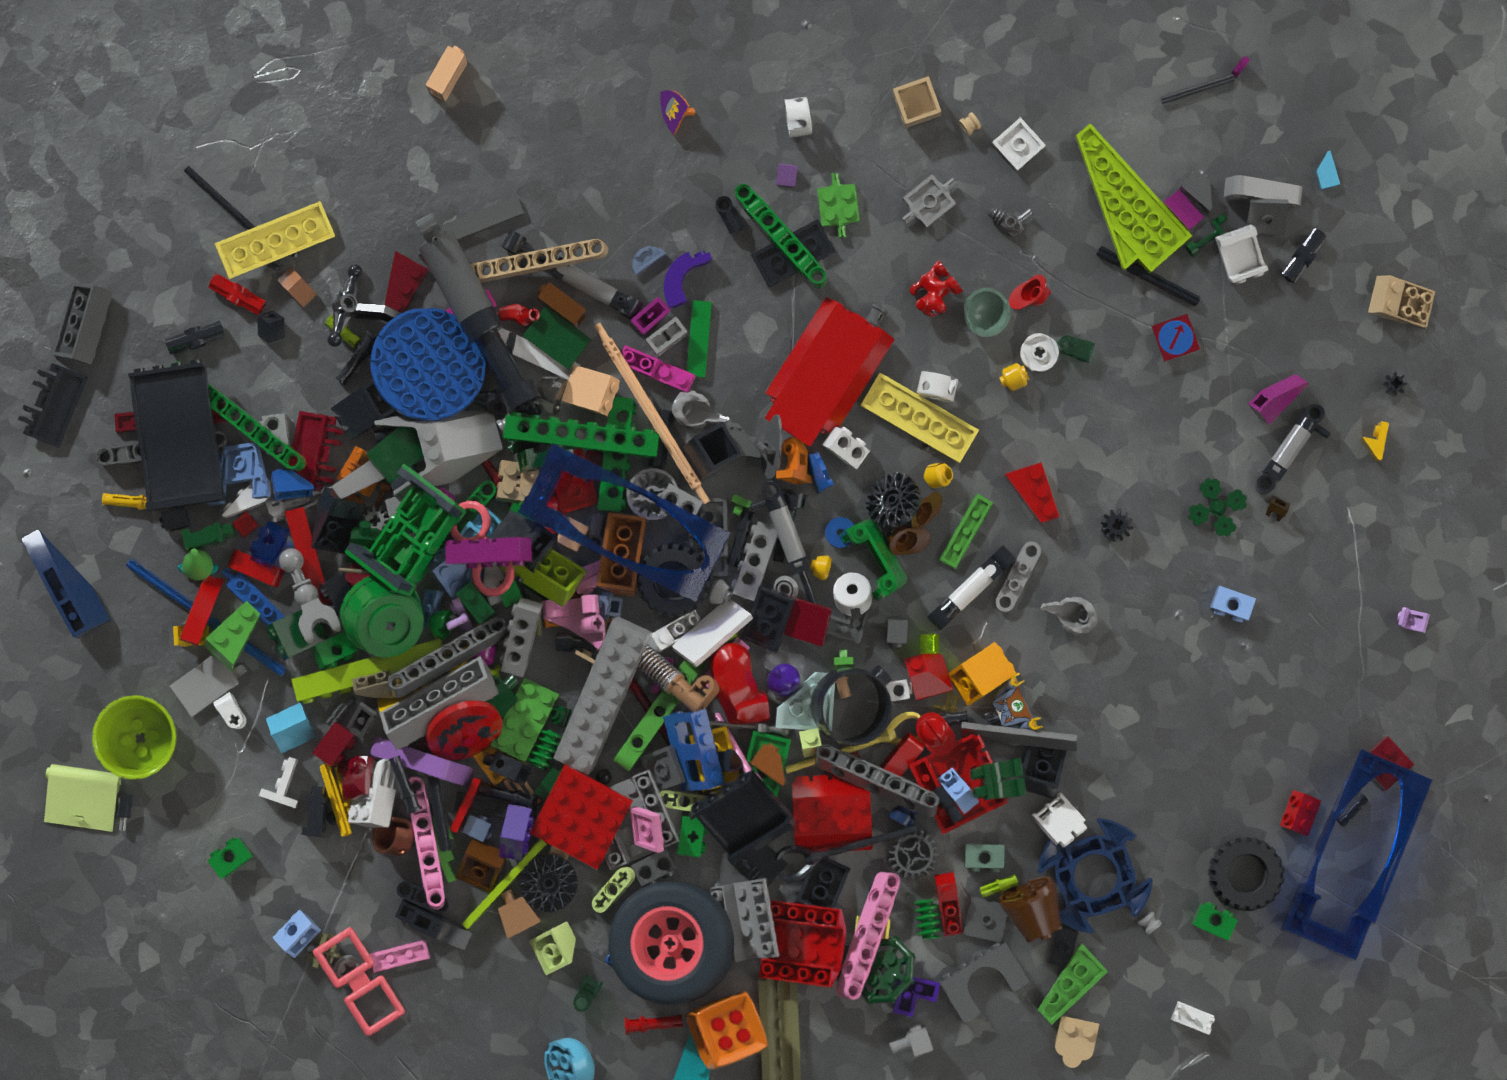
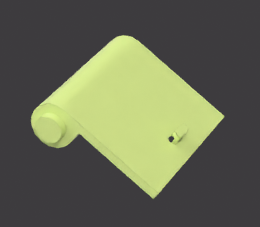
[44,764,121,832]

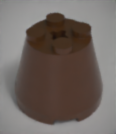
[999,876,1062,943]

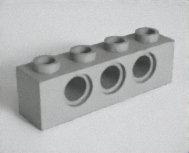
[730,521,778,602]
[500,598,543,677]

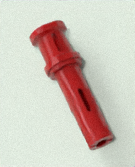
[624,1015,683,1035]

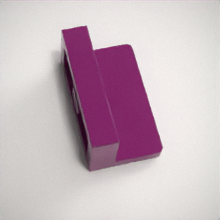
[1163,190,1204,231]

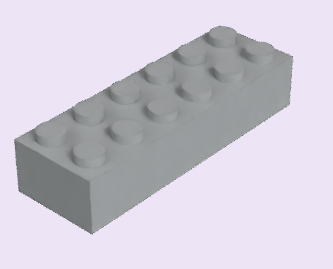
[380,656,499,750]

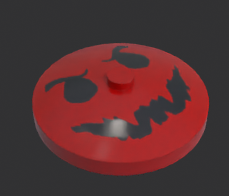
[426,700,502,760]

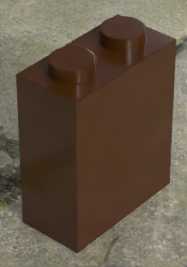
[538,282,588,328]

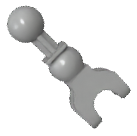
[279,548,341,645]

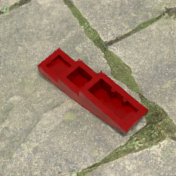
[180,575,224,646]

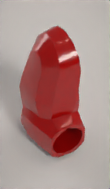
[709,643,770,725]

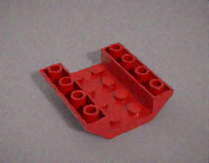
[759,900,846,988]

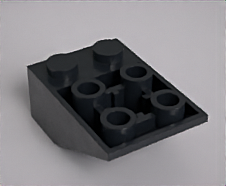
[331,380,399,441]
[311,487,367,554]
[488,510,558,573]

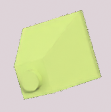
[529,922,576,975]

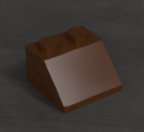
[456,838,506,893]

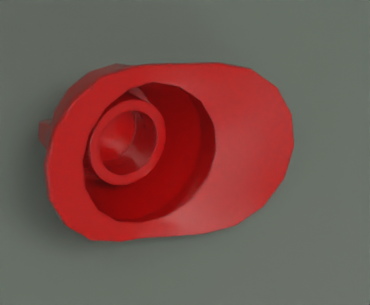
[1009,274,1052,310]
[916,712,956,756]

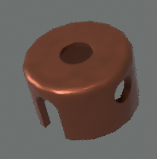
[372,816,414,856]

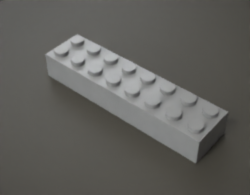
[554,616,652,774]

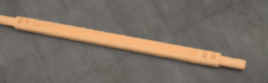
[594,323,710,505]

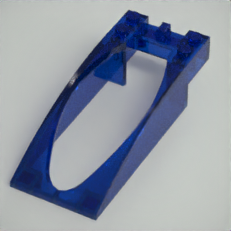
[518,443,730,602]
[1280,749,1433,961]

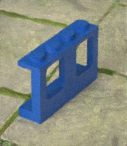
[663,709,725,791]

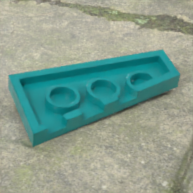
[673,1032,710,1080]

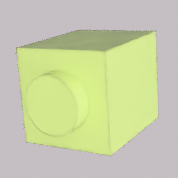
[799,728,822,758]

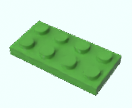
[490,678,559,763]

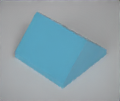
[266,702,317,753]

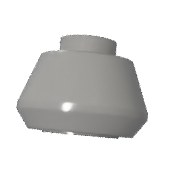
[773,576,799,597]
[707,579,732,605]

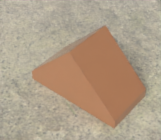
[277,267,317,308]

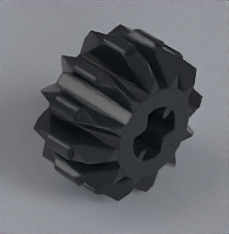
[1100,509,1133,542]

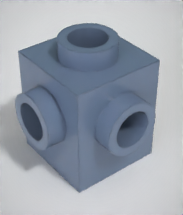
[598,592,623,620]

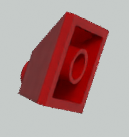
[905,654,953,701]

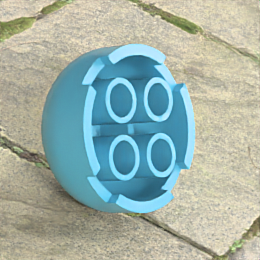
[544,1038,595,1080]

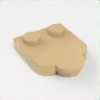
[1055,1016,1099,1068]

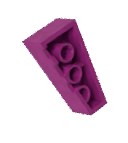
[445,537,532,569]

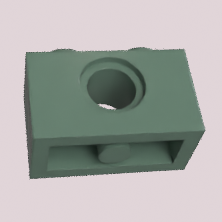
[964,844,1004,872]

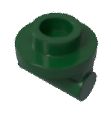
[551,706,572,728]

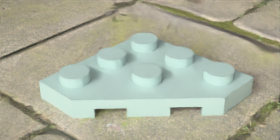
[776,672,835,731]

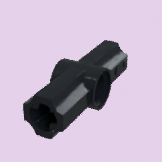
[1281,228,1328,284]
[165,321,225,355]
[648,409,674,469]

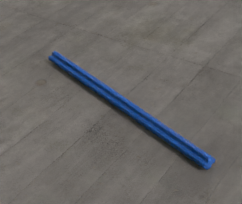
[126,558,287,676]

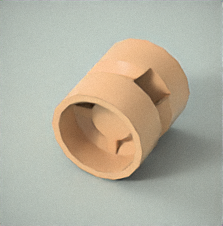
[558,517,589,552]

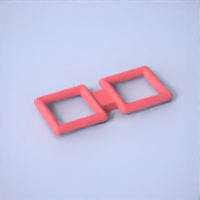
[313,927,405,1036]

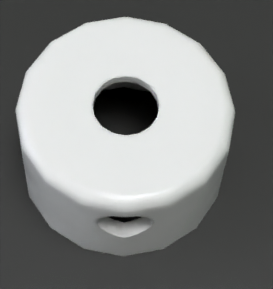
[784,97,812,138]
[917,371,958,402]
[833,573,872,616]

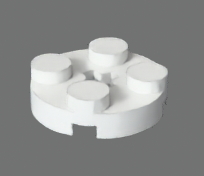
[1020,333,1059,372]

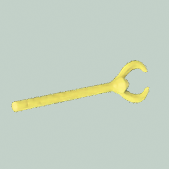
[785,712,922,774]

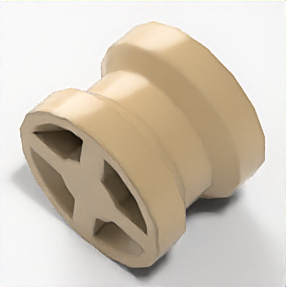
[959,112,982,136]

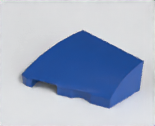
[807,451,834,494]

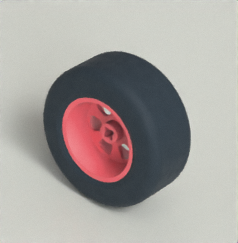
[608,882,734,1005]

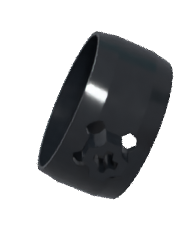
[810,665,892,746]

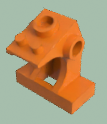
[776,437,812,485]

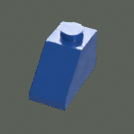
[270,469,314,500]

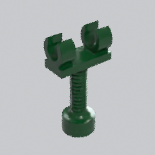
[1185,213,1234,258]

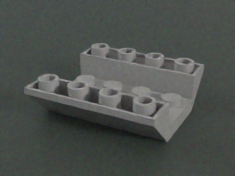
[605,770,679,870]
[709,878,779,963]

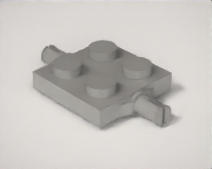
[902,174,957,228]

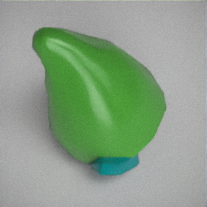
[177,549,219,581]

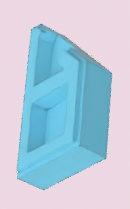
[1316,151,1340,190]

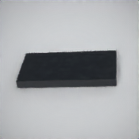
[751,219,836,289]

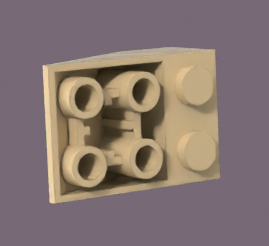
[1368,275,1435,328]

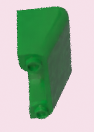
[839,519,907,602]

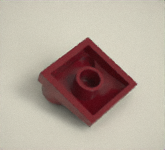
[337,756,374,803]

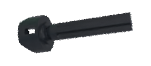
[773,488,808,563]

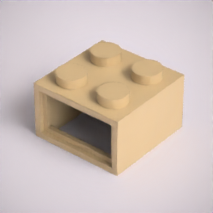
[892,76,941,128]

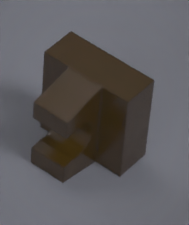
[1266,495,1290,521]

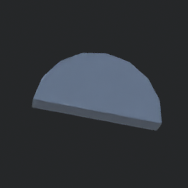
[632,246,667,276]

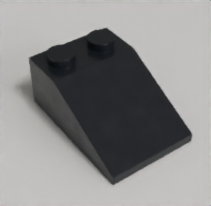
[1019,729,1067,799]
[793,858,851,909]

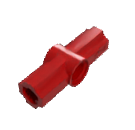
[208,274,267,315]

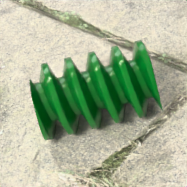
[527,729,563,771]
[914,899,941,939]

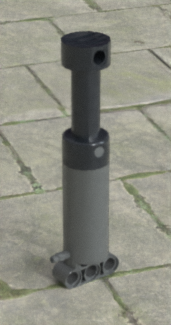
[415,213,542,414]

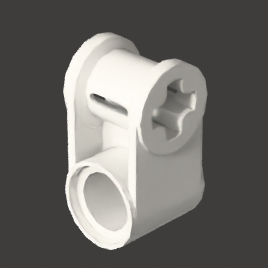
[213,692,247,729]

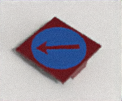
[1151,313,1200,362]

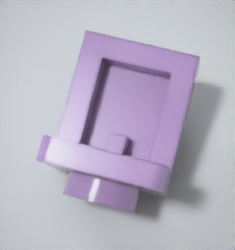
[1397,607,1430,633]

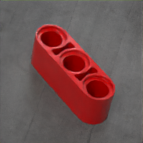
[227,549,285,588]
[879,733,925,777]

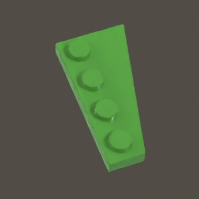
[1037,943,1108,1025]

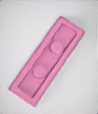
[370,940,431,973]

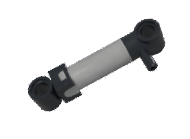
[1255,404,1331,495]

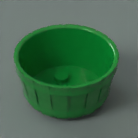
[340,575,424,658]

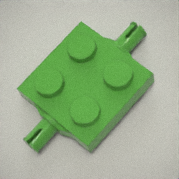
[817,173,860,238]

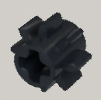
[1382,372,1408,397]

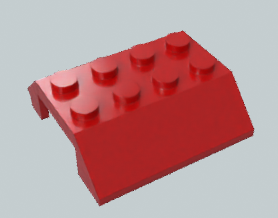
[909,733,1008,835]
[792,773,873,854]

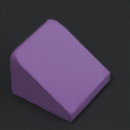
[776,164,798,187]

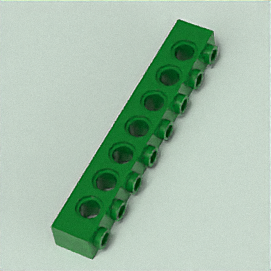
[503,412,659,459]

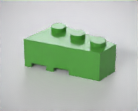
[204,601,260,672]

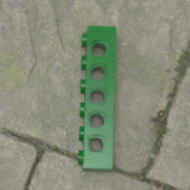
[597,396,637,514]

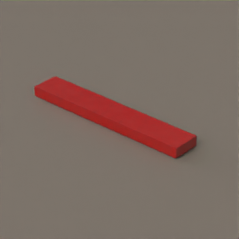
[285,506,331,606]

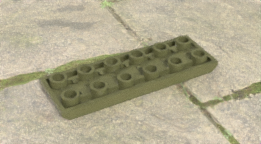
[758,976,801,1080]

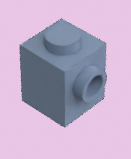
[462,815,494,842]

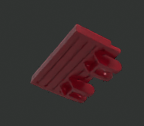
[287,411,344,492]

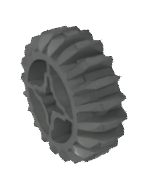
[887,829,940,880]

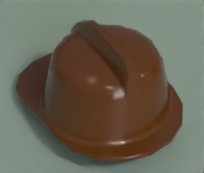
[909,492,943,528]
[887,525,931,555]

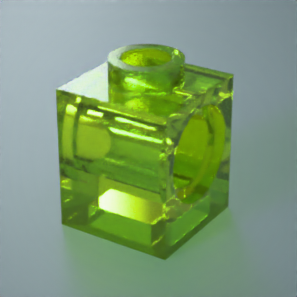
[919,634,940,655]

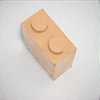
[426,46,468,102]
[561,365,620,417]

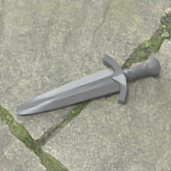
[709,721,789,736]

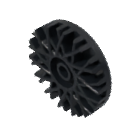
[865,472,921,529]
[520,854,578,912]

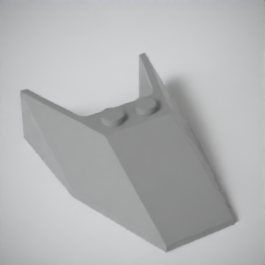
[374,410,503,496]

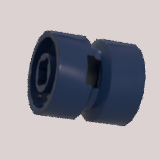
[889,805,919,827]

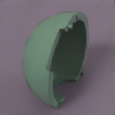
[964,288,1011,337]

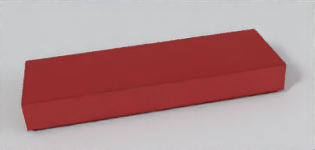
[450,777,482,833]

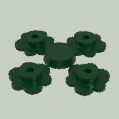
[1188,478,1247,537]

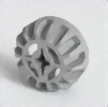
[627,468,678,521]

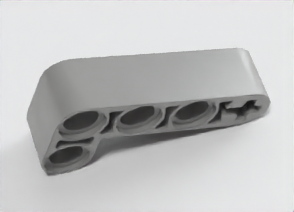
[1223,175,1302,207]

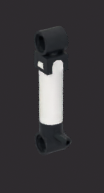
[927,545,1017,631]

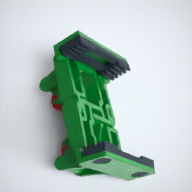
[345,464,467,596]

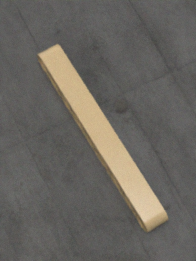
[471,239,608,283]

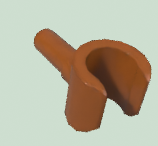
[375,482,392,507]

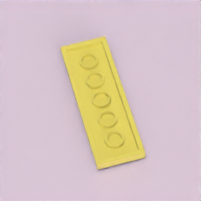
[214,201,335,279]
[861,373,979,464]

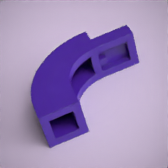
[664,251,712,309]

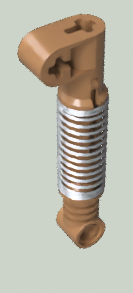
[604,618,720,712]

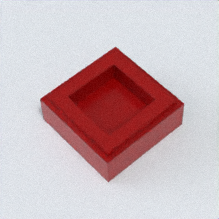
[232,511,259,538]

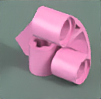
[542,595,606,650]

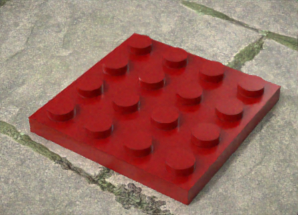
[530,764,634,869]

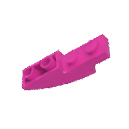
[621,345,696,393]

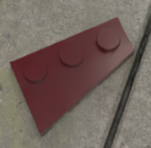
[384,251,429,313]

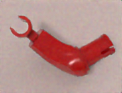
[497,304,540,327]

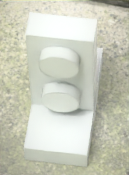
[259,757,300,808]

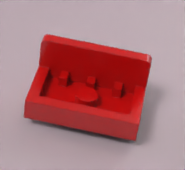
[1280,790,1321,837]

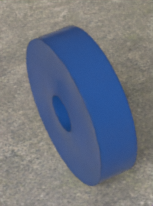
[825,517,854,548]

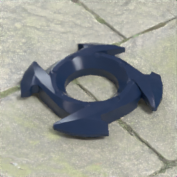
[1038,818,1153,933]

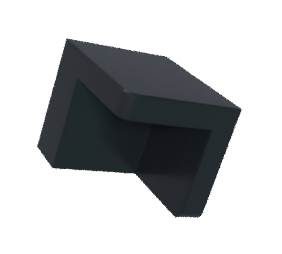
[257,311,284,343]

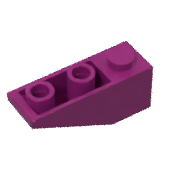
[1248,374,1309,425]

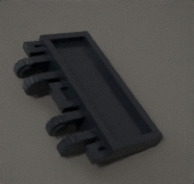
[18,363,88,448]

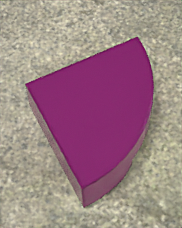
[1231,56,1250,78]

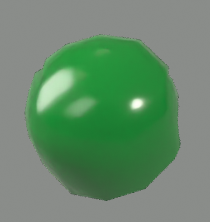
[429,610,454,640]

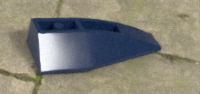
[22,529,111,639]

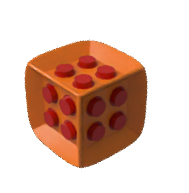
[686,991,768,1070]

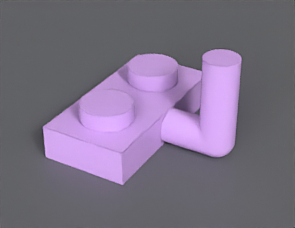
[446,596,474,632]

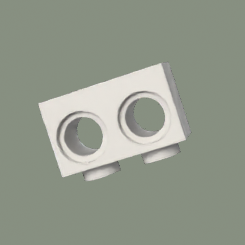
[822,426,870,469]

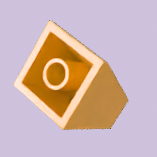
[948,642,1016,706]

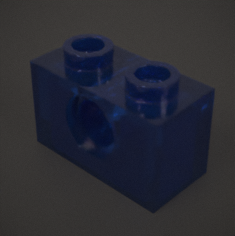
[249,521,289,569]

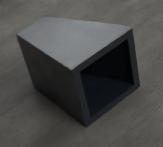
[680,422,743,482]

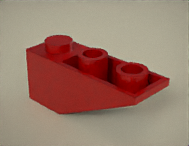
[934,872,963,936]

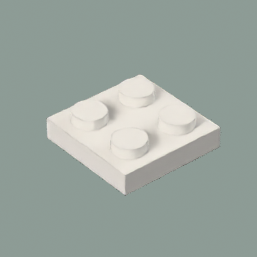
[992,117,1046,171]

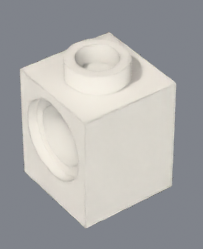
[886,679,913,702]

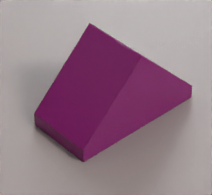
[630,297,671,335]

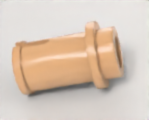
[836,676,852,699]

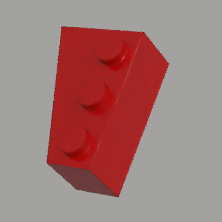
[1004,462,1059,525]

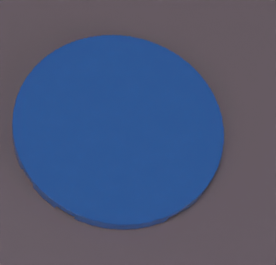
[370,308,486,421]

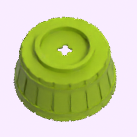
[92,695,176,779]

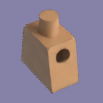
[498,889,541,938]

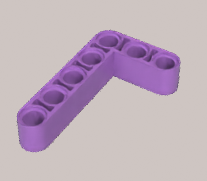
[370,736,474,787]

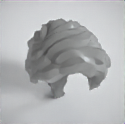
[672,391,730,429]
[1040,597,1098,635]

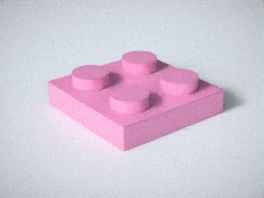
[630,806,664,853]

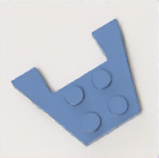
[207,442,271,506]

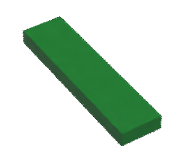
[686,300,712,378]

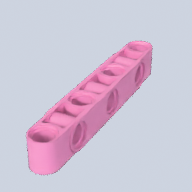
[409,777,445,910]
[836,872,900,1000]

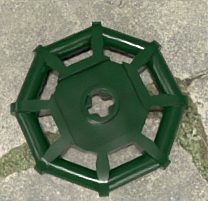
[861,936,916,1005]

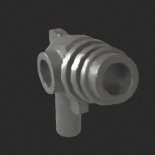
[988,206,1033,237]

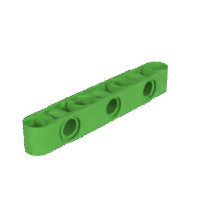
[613,659,705,772]

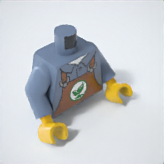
[984,673,1043,730]

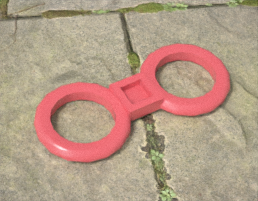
[450,501,515,597]

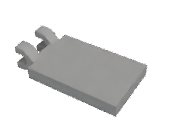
[170,655,247,717]

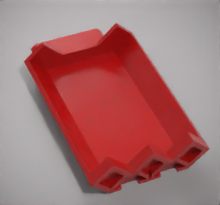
[765,297,895,447]

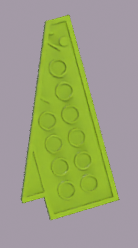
[1075,123,1192,274]

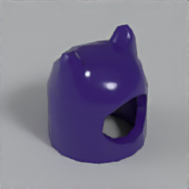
[767,663,800,697]

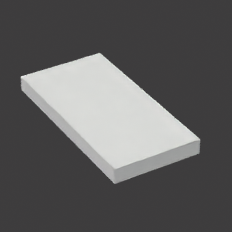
[671,599,753,667]

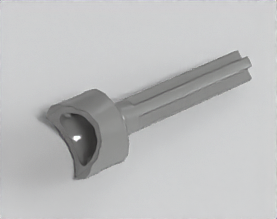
[265,483,335,522]

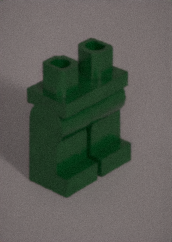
[517,445,574,473]
[181,522,236,552]
[970,758,1026,801]

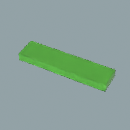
[939,494,993,569]

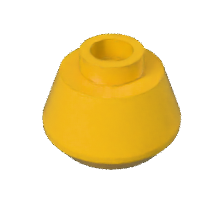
[810,555,832,581]

